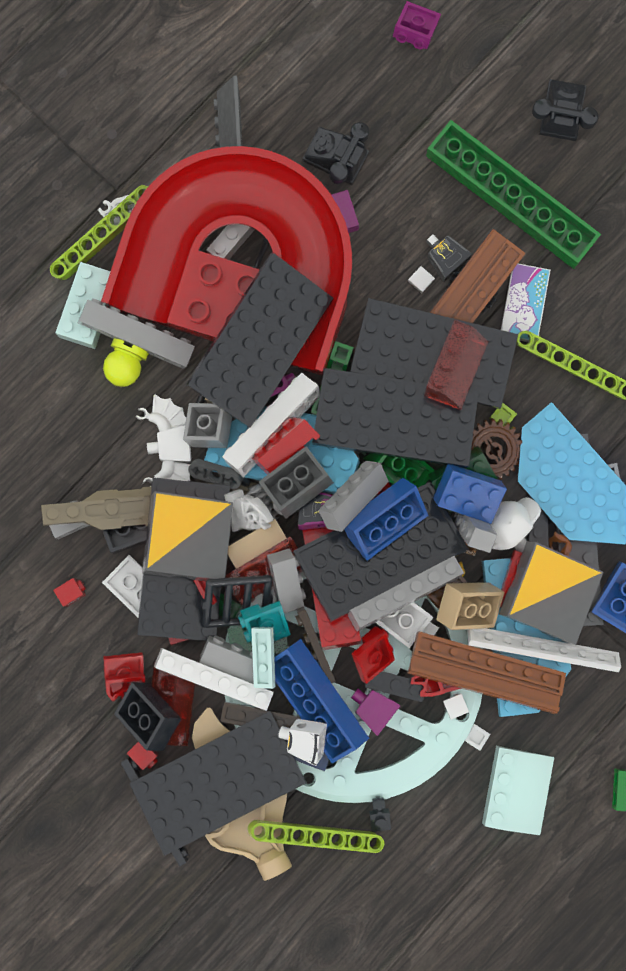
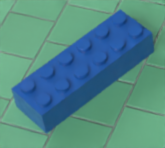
[274,639,369,763]

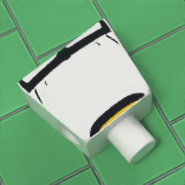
[279,719,327,766]

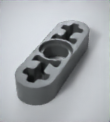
[188,459,244,489]

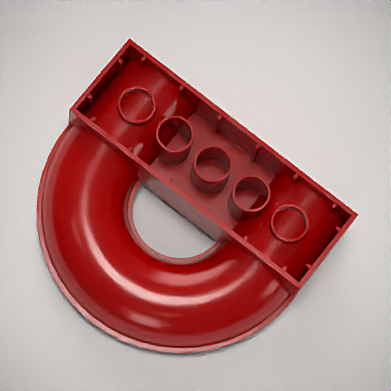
[101,146,352,376]

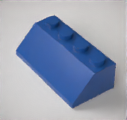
[344,478,429,561]

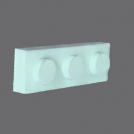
[251,627,275,689]

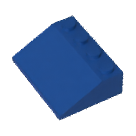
[591,561,626,633]

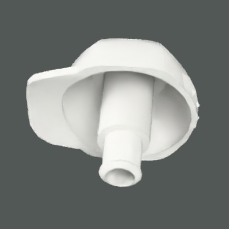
[489,497,541,552]

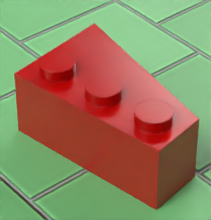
[252,417,320,475]

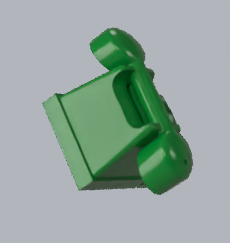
[358,453,435,488]

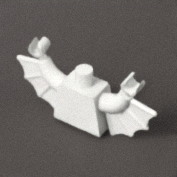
[136,394,192,487]

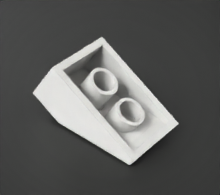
[375,602,433,648]

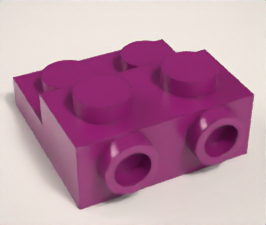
[393,1,441,49]

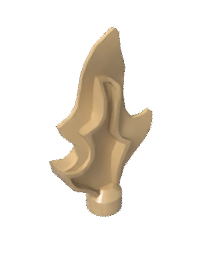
[192,708,292,881]

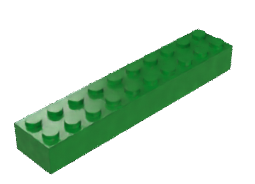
[426,120,601,269]

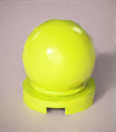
[103,338,149,387]

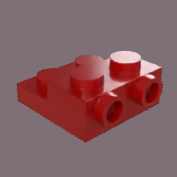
[352,626,395,684]

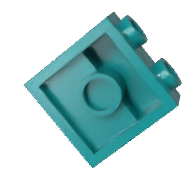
[238,601,291,643]

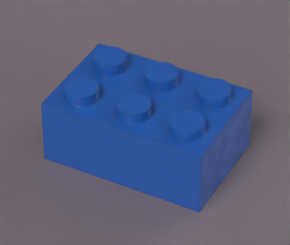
[433,464,507,524]

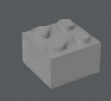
[183,403,232,448]

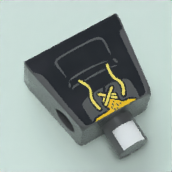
[426,234,472,282]

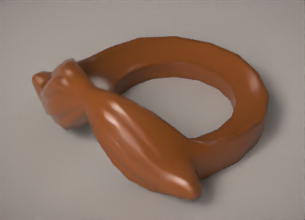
[548,531,572,557]

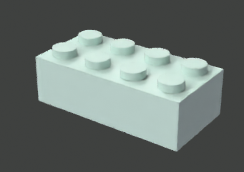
[56,262,110,349]

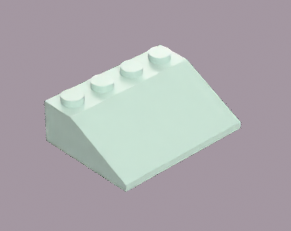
[482,745,554,835]

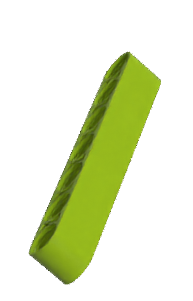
[50,185,148,280]
[516,331,626,400]
[248,820,384,853]

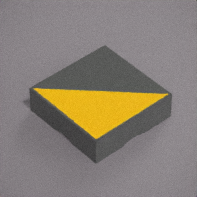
[142,491,233,581]
[499,541,603,645]

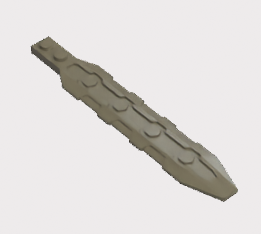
[41,480,273,530]

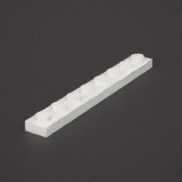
[467,628,621,672]

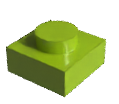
[490,402,517,426]

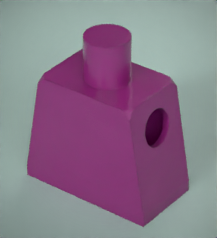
[351,689,400,736]

